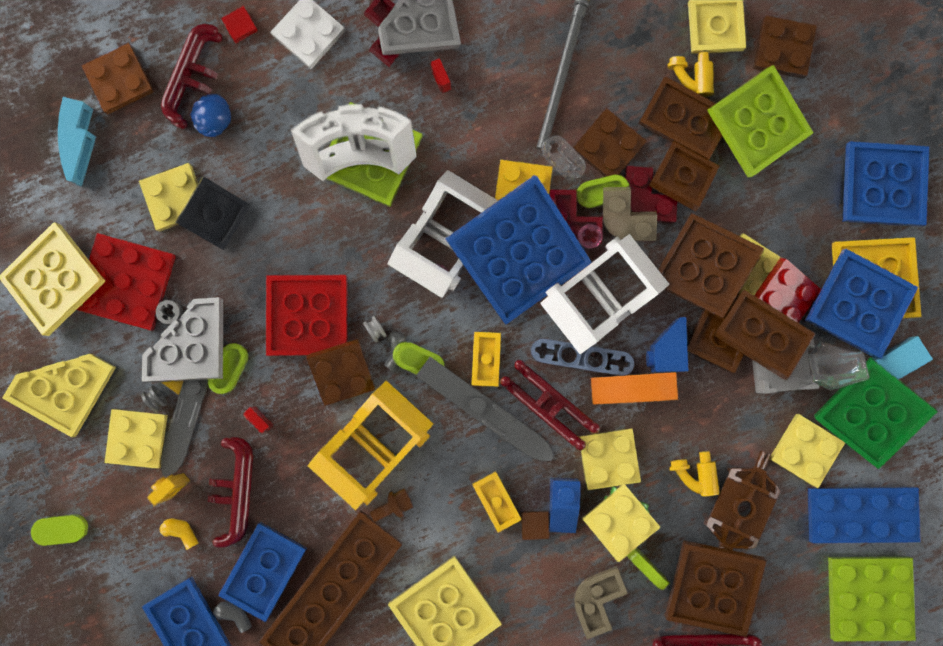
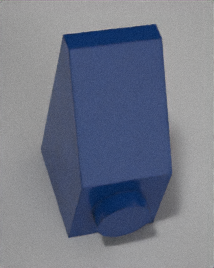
[646,317,688,372]
[549,478,580,533]

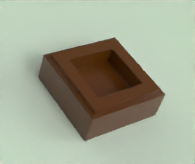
[521,511,549,540]

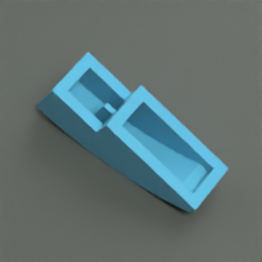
[58,97,96,186]
[838,336,933,386]

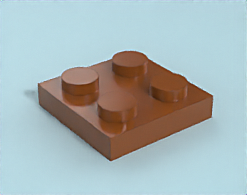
[82,43,154,115]

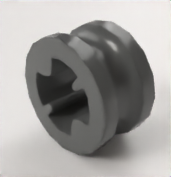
[141,386,167,413]

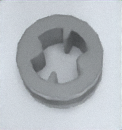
[156,300,183,325]
[363,316,387,343]

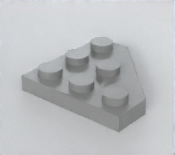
[378,0,461,55]
[142,297,223,383]

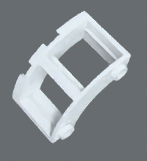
[291,104,416,181]
[388,170,498,298]
[540,234,670,354]

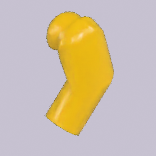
[160,518,199,550]

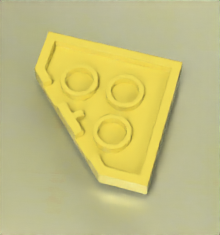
[3,354,116,437]

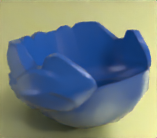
[190,94,231,137]

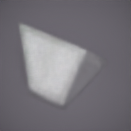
[808,341,869,391]

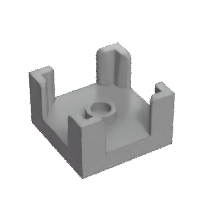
[752,337,819,394]

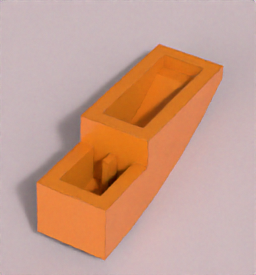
[591,372,678,404]

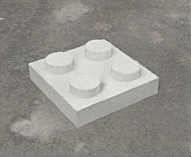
[271,0,345,69]

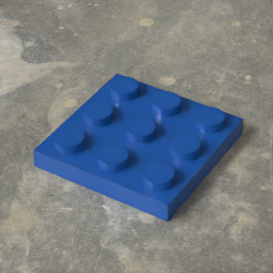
[843,141,929,227]
[805,249,918,359]

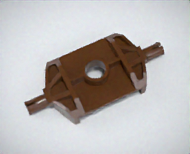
[703,450,781,550]

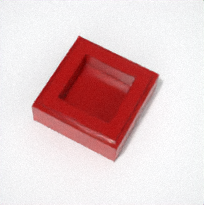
[221,6,258,44]
[431,58,451,93]
[243,406,274,433]

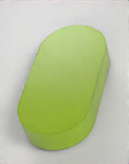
[577,174,629,208]
[393,342,444,375]
[208,343,248,394]
[31,514,88,546]
[627,547,670,590]

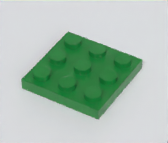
[814,357,938,470]

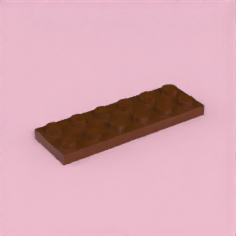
[259,510,403,646]

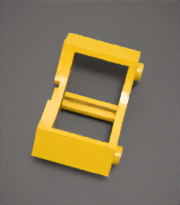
[308,381,434,510]

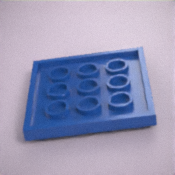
[446,175,592,325]

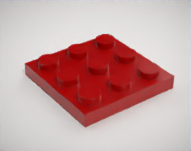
[77,233,176,331]
[266,275,348,356]

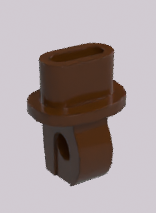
[369,488,414,522]

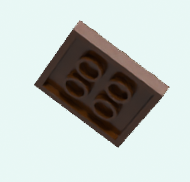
[658,213,764,320]
[665,540,766,637]

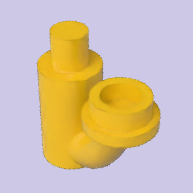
[668,52,714,97]
[669,451,720,496]

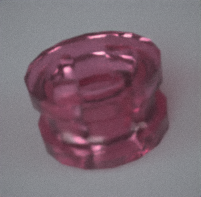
[578,224,603,248]

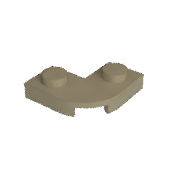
[603,187,657,241]
[574,567,628,639]

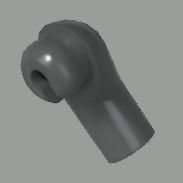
[384,331,407,373]
[213,601,252,633]

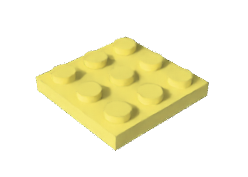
[0,222,105,336]
[388,556,502,646]

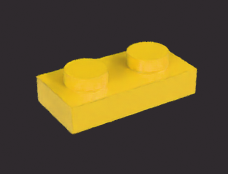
[472,332,501,387]
[472,471,522,532]
[147,473,191,506]

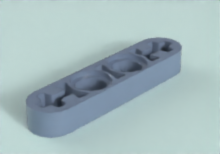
[530,339,634,376]

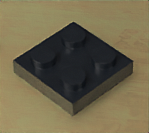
[175,176,251,250]

